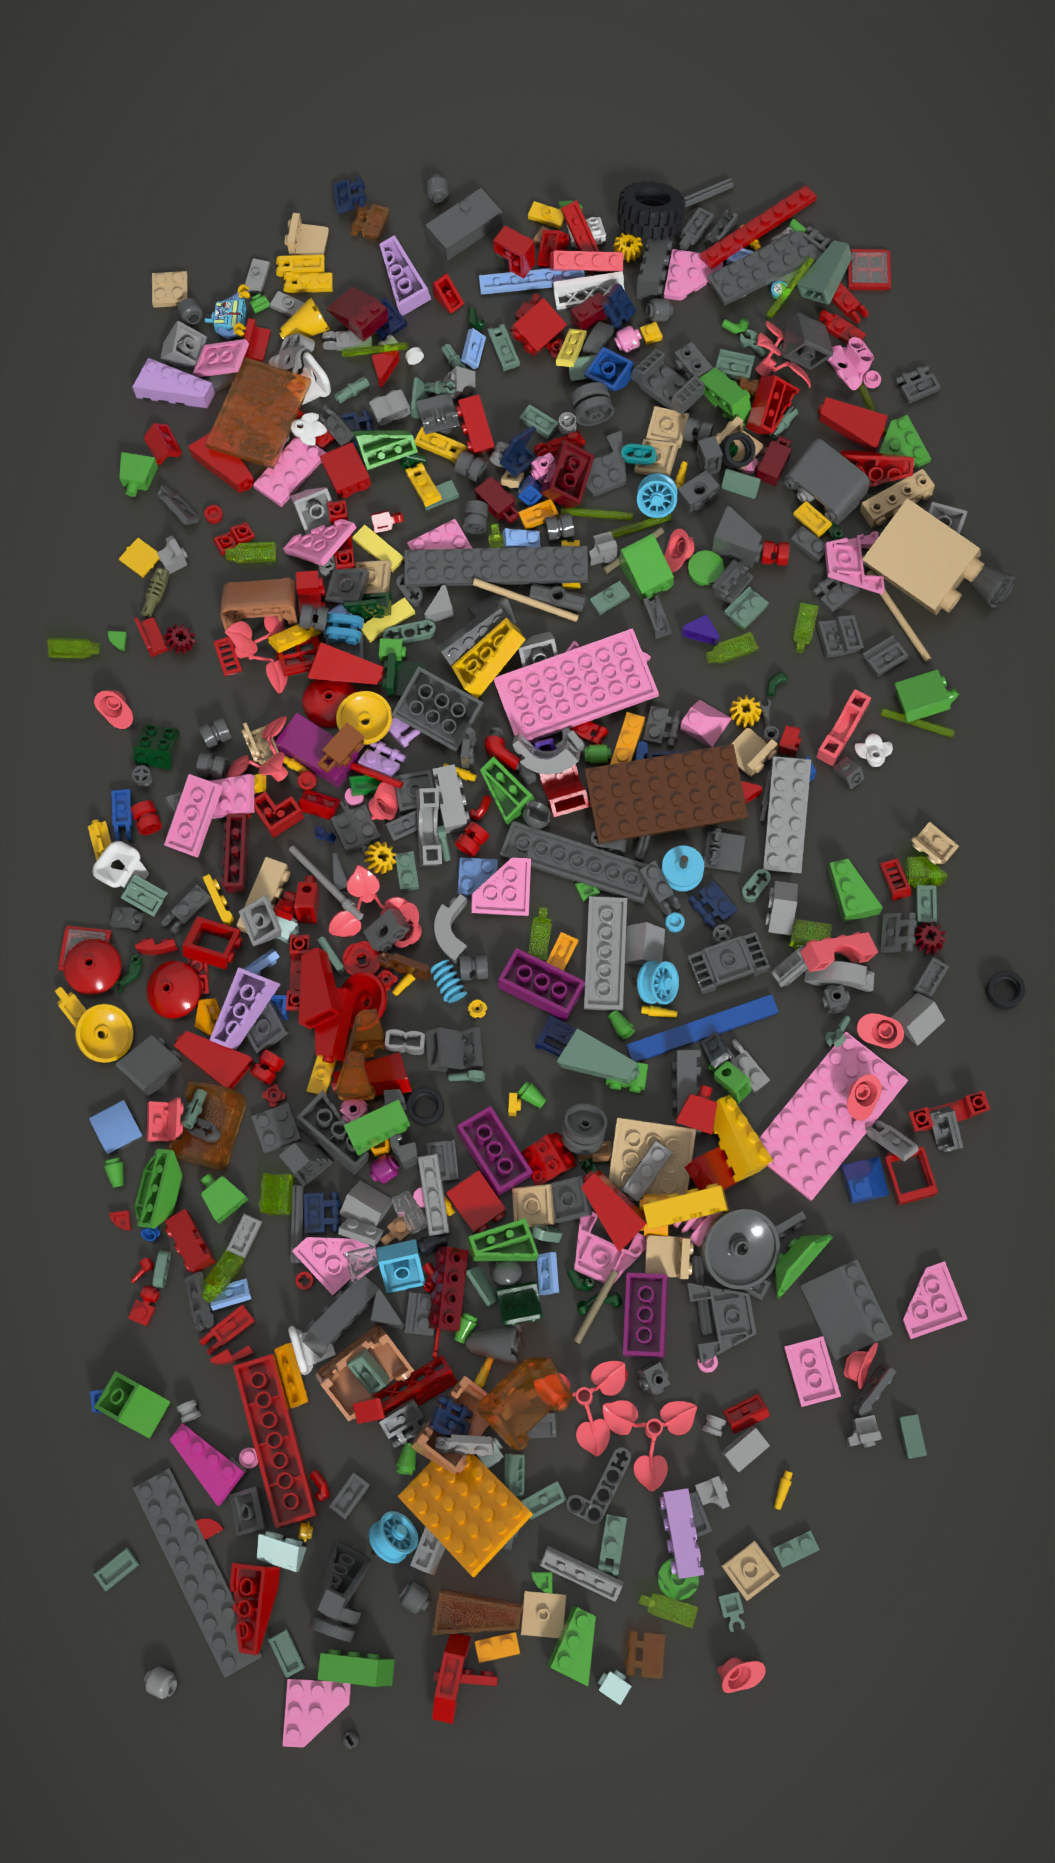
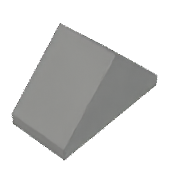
[424,585,454,622]

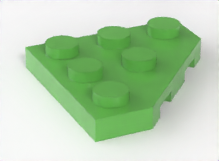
[879,415,931,469]

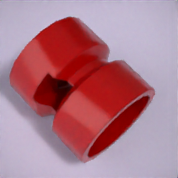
[761,540,790,566]
[130,800,162,835]
[454,821,490,858]
[250,1049,286,1086]

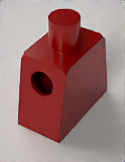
[294,875,320,924]
[675,1084,717,1134]

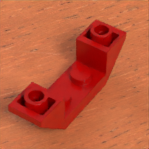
[327,500,355,570]
[286,935,311,1011]
[908,1091,990,1132]
[432,1632,472,1724]

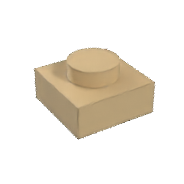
[501,470,524,488]

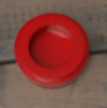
[204,505,223,524]
[298,770,317,790]

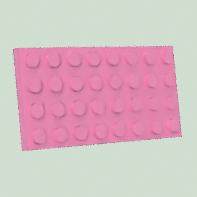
[493,628,659,742]
[759,1032,908,1201]

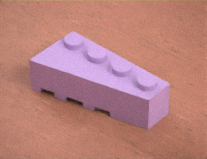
[380,235,431,317]
[132,358,215,408]
[210,967,281,1050]
[660,1488,704,1579]

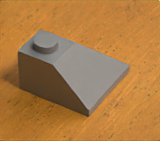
[160,321,207,368]
[290,487,332,535]
[518,631,558,668]

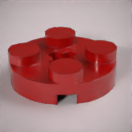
[343,941,381,976]

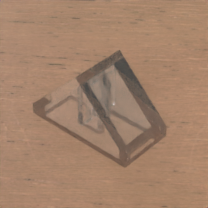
[345,1246,379,1283]

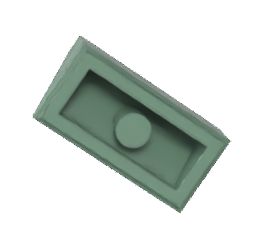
[568,354,598,381]
[411,377,428,418]
[722,469,761,499]
[466,1266,499,1307]
[346,1348,390,1395]
[898,1414,927,1459]

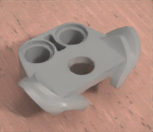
[268,333,315,376]

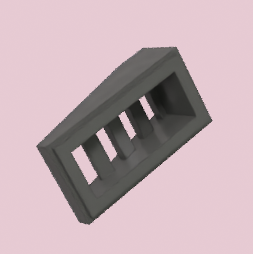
[332,853,349,895]

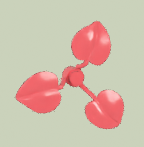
[755,321,811,388]
[225,616,288,694]
[225,716,288,782]
[329,865,409,937]
[534,1361,625,1456]
[603,1400,697,1491]

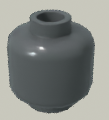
[426,174,449,203]
[177,298,203,325]
[646,298,673,322]
[398,1581,431,1614]

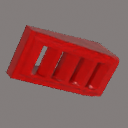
[213,637,242,677]
[880,858,911,901]

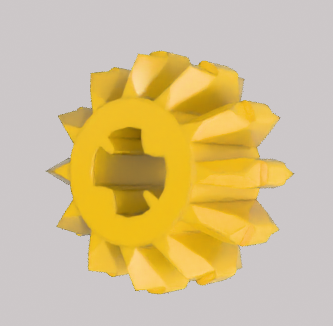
[613,233,643,263]
[729,695,762,728]
[364,841,397,874]

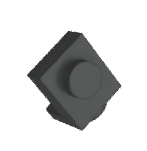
[832,757,864,789]
[110,907,143,931]

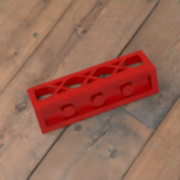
[373,1355,458,1415]

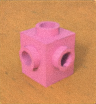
[531,453,554,485]
[340,1096,369,1123]

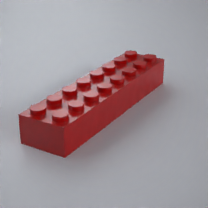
[233,1354,319,1528]

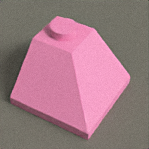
[680,700,731,748]

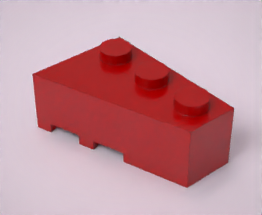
[746,375,800,435]
[456,394,495,456]
[164,1208,217,1273]

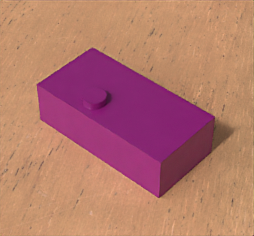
[275,713,360,788]
[498,948,585,1022]
[456,1106,533,1197]
[623,1273,669,1359]

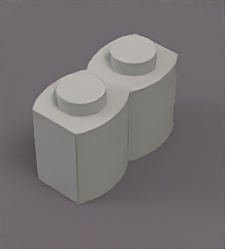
[369,390,411,426]
[385,1029,426,1055]

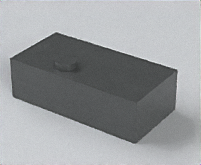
[425,188,503,261]

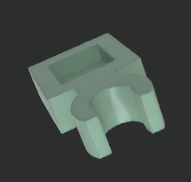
[718,1592,745,1632]

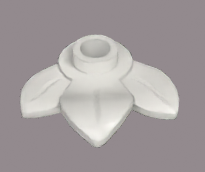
[291,413,327,446]
[855,733,893,767]

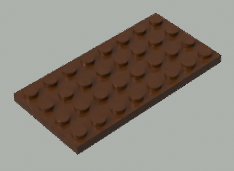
[584,744,748,844]

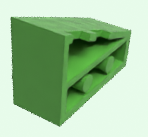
[699,367,751,426]
[353,430,418,470]
[480,757,535,826]
[827,859,883,923]
[344,1099,410,1156]
[467,1218,539,1261]
[546,1606,596,1686]
[318,1649,395,1687]

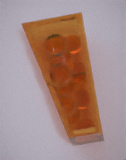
[432,1589,524,1635]

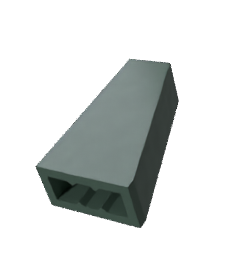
[797,240,852,305]
[557,1028,640,1084]

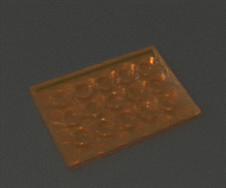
[206,357,312,469]

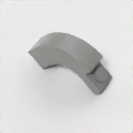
[512,733,580,774]
[434,894,468,965]
[804,961,875,992]

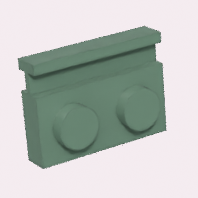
[716,349,755,382]
[724,587,769,630]
[120,874,168,917]

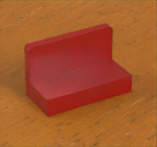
[243,318,271,361]
[144,423,182,465]
[134,617,168,657]

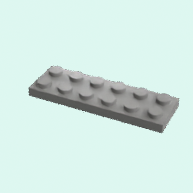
[763,757,811,874]
[584,896,627,1011]

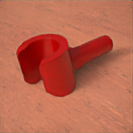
[130,1258,154,1284]

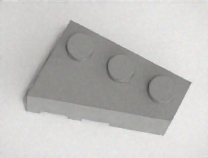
[432,764,470,834]

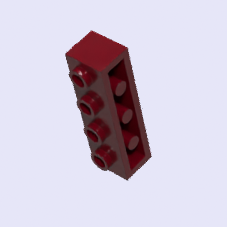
[221,814,249,893]
[428,1247,468,1332]

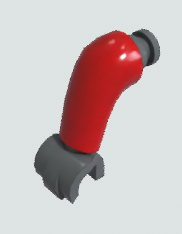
[484,727,536,785]

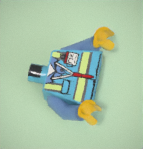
[205,284,250,340]

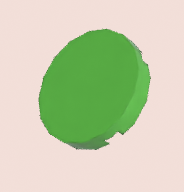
[688,550,724,586]
[658,1558,699,1600]

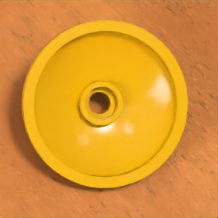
[336,691,392,745]
[75,1004,133,1063]

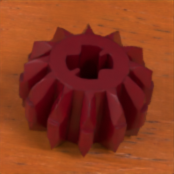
[164,624,196,655]
[914,922,946,955]

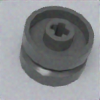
[570,382,614,426]
[561,1103,607,1155]
[308,1597,361,1642]

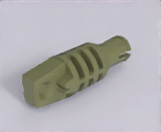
[141,568,169,618]

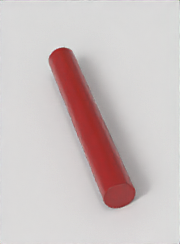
[350,762,403,789]

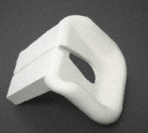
[286,352,331,405]
[93,841,149,889]
[288,1326,336,1375]

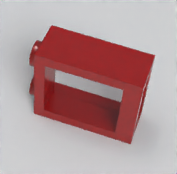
[183,916,243,970]
[883,1147,938,1206]

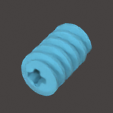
[430,960,467,1003]

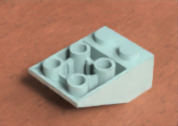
[257,1531,307,1572]

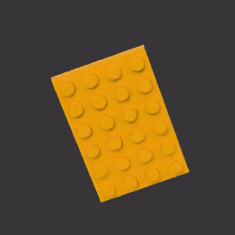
[398,1454,533,1577]

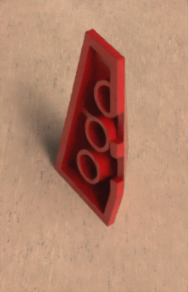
[841,450,914,487]
[230,1563,280,1655]

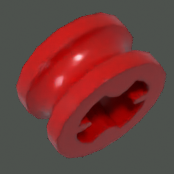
[295,1272,314,1291]

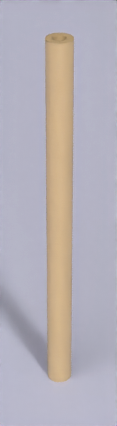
[866,570,931,662]
[473,578,579,622]

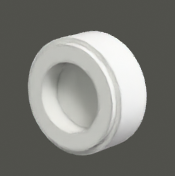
[405,347,424,365]

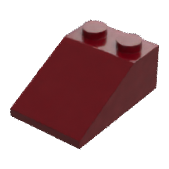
[327,287,389,342]
[540,440,595,509]

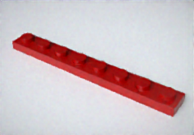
[700,185,817,269]

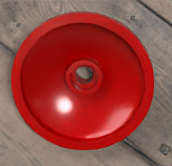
[302,679,356,728]
[64,939,122,995]
[147,961,201,1019]
[341,972,387,1030]

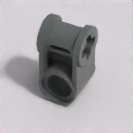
[591,831,627,855]

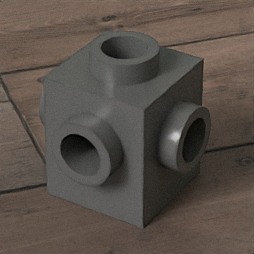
[820,984,850,1014]
[636,1361,670,1395]

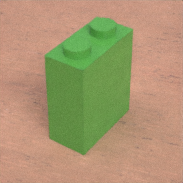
[895,669,953,723]

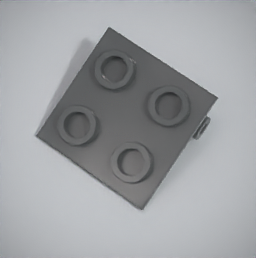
[416,393,460,435]
[704,828,746,873]

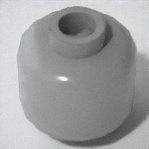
[144,1666,177,1699]

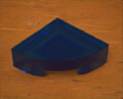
[314,826,336,843]

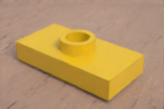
[528,201,564,229]
[793,501,832,537]
[307,1056,337,1095]

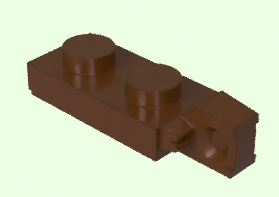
[378,951,431,981]

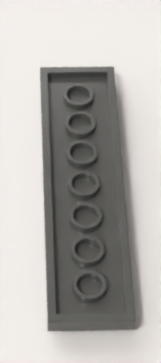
[500,821,649,904]

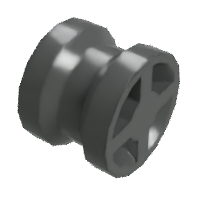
[132,765,153,788]
[712,924,732,945]

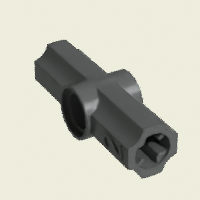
[529,583,586,612]

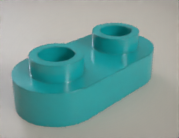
[621,444,657,465]

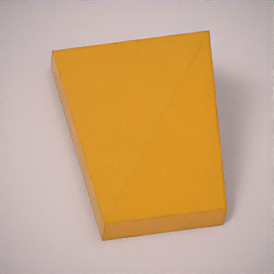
[194,998,221,1036]

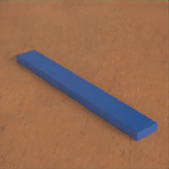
[626,994,779,1062]

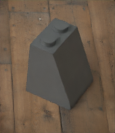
[783,312,833,370]
[712,506,763,568]
[115,1035,183,1098]

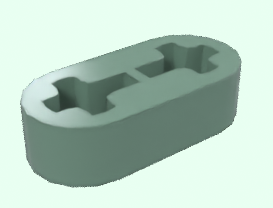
[742,869,771,902]
[531,1224,563,1243]
[153,1249,171,1288]

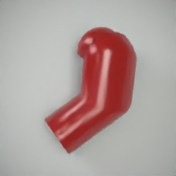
[469,795,492,821]
[422,1262,435,1292]
[309,1470,330,1502]

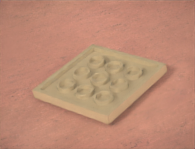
[609,1117,696,1201]

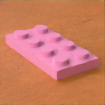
[253,437,326,507]
[164,774,223,857]

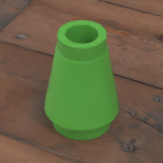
[608,1010,635,1040]
[517,1081,547,1109]
[104,1158,124,1188]
[453,1312,478,1344]
[396,1443,416,1475]

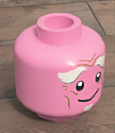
[614,326,642,353]

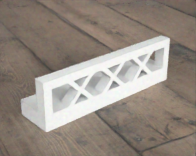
[553,271,625,310]

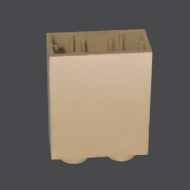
[862,498,984,615]

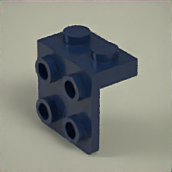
[499,426,537,477]

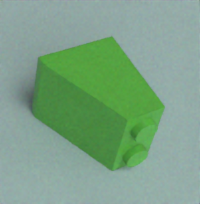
[620,534,674,601]
[94,1371,170,1439]

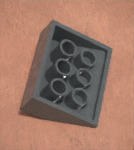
[391,666,485,752]
[800,1259,893,1361]

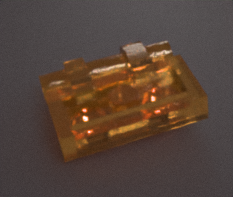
[351,204,389,241]
[625,1631,665,1679]

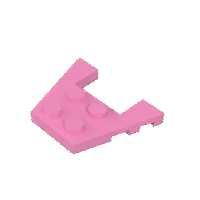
[824,531,885,594]
[574,1212,647,1284]

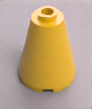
[279,298,330,340]

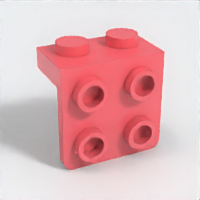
[146,1097,183,1143]

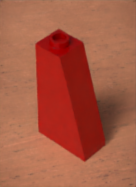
[818,397,888,453]
[188,428,254,493]
[306,642,385,685]
[299,947,342,1029]
[315,988,356,1063]
[174,1031,255,1092]
[331,1052,412,1099]
[581,1169,647,1252]

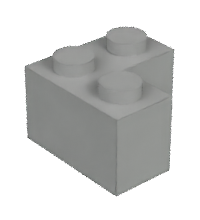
[765,881,798,935]

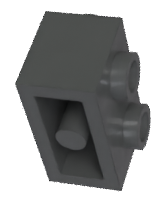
[673,342,713,381]

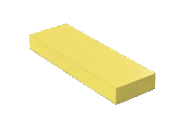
[556,329,587,367]
[352,525,405,573]
[360,597,415,643]

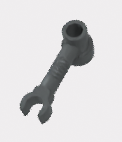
[759,699,779,743]

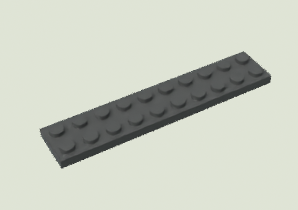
[405,546,588,587]
[133,1468,263,1678]

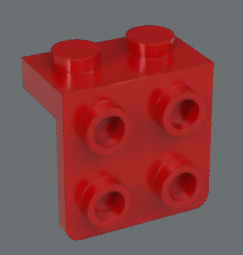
[521,1132,577,1186]

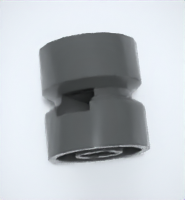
[683,417,714,443]
[454,450,488,483]
[463,500,489,534]
[545,513,574,541]
[299,604,329,632]
[198,716,232,749]
[196,752,229,779]
[460,954,489,981]

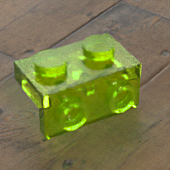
[259,1173,294,1215]

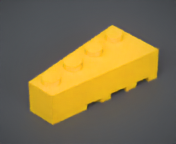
[451,617,526,699]
[713,1094,773,1183]
[643,1183,729,1229]

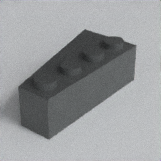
[296,1090,369,1175]

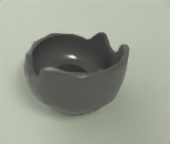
[523,800,551,829]
[490,1261,523,1288]

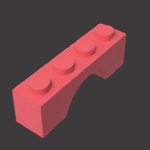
[550,251,623,273]
[816,689,871,766]
[800,932,878,972]

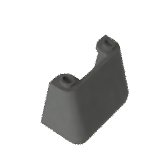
[783,438,870,525]

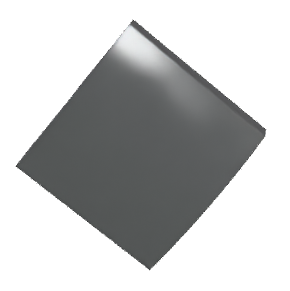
[816,615,864,658]

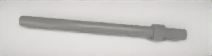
[289,845,363,920]

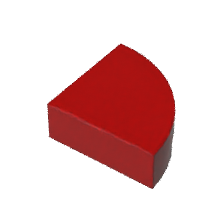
[109,1210,132,1231]
[196,1519,224,1540]

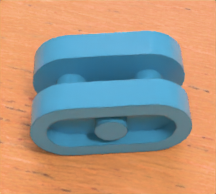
[324,613,364,645]

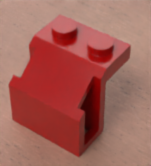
[539,764,590,817]

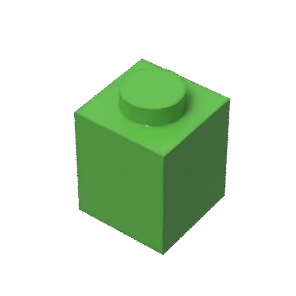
[379,638,406,663]

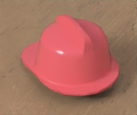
[664,529,695,572]
[94,690,133,729]
[368,782,399,820]
[394,903,422,948]
[857,1013,904,1049]
[847,1074,882,1120]
[844,1342,878,1389]
[717,1658,766,1693]

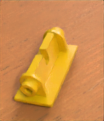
[88,820,112,861]

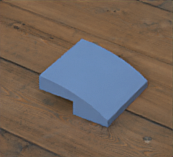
[89,1100,143,1154]

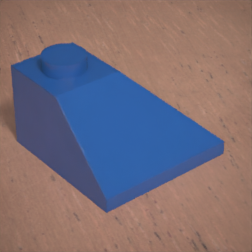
[584,347,634,391]
[841,1157,889,1204]

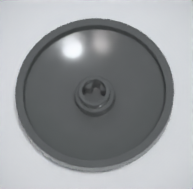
[702,1208,780,1289]

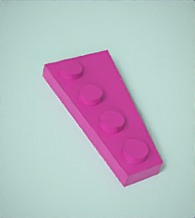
[170,1423,245,1506]

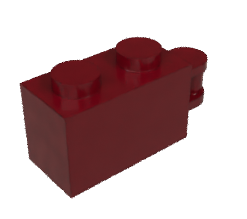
[571,292,609,330]
[755,436,792,487]
[475,477,520,525]

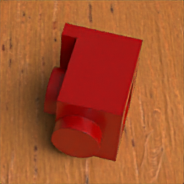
[777,726,802,758]

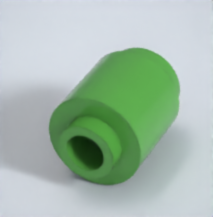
[585,744,611,764]

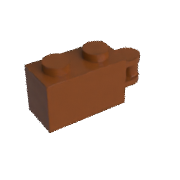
[317,722,365,774]

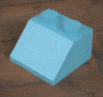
[377,1239,425,1293]

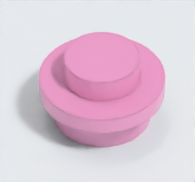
[863,371,881,389]
[239,1447,258,1469]

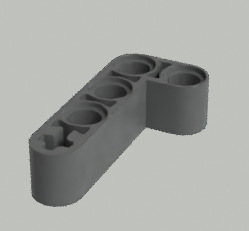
[566,1447,631,1524]

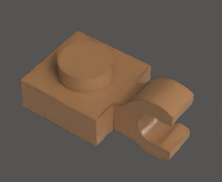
[578,1141,612,1162]
[380,1213,415,1246]

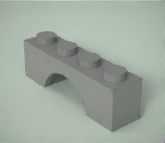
[416,788,442,866]

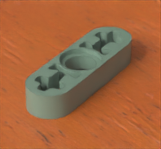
[383,620,436,644]

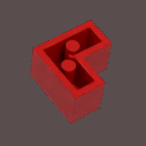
[493,226,535,279]
[296,571,326,620]
[254,791,304,838]

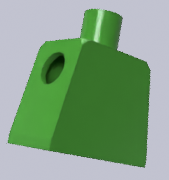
[120,452,158,497]
[708,1061,752,1104]
[201,1173,249,1224]

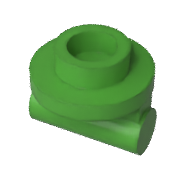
[249,293,270,314]

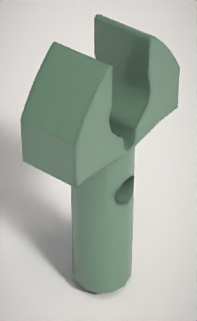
[740,329,767,358]
[437,825,451,861]
[825,1015,850,1048]
[448,1070,485,1082]

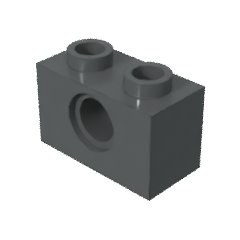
[696,436,723,475]
[677,470,720,513]
[363,908,411,952]

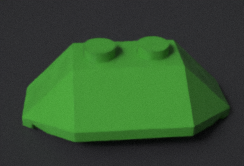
[134,1149,182,1229]
[774,1235,833,1299]

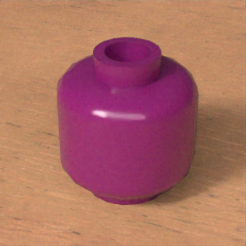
[369,1154,400,1184]

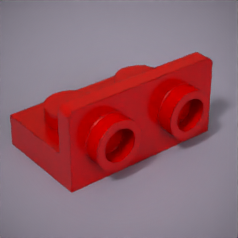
[537,230,569,267]

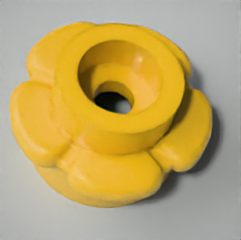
[468,999,487,1018]
[298,1522,313,1542]

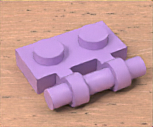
[358,741,406,777]

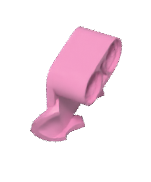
[827,337,874,390]

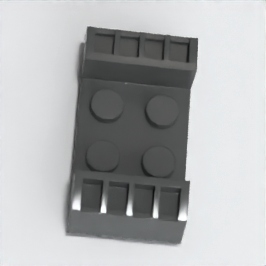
[630,349,704,415]
[688,932,770,994]
[384,1089,419,1170]

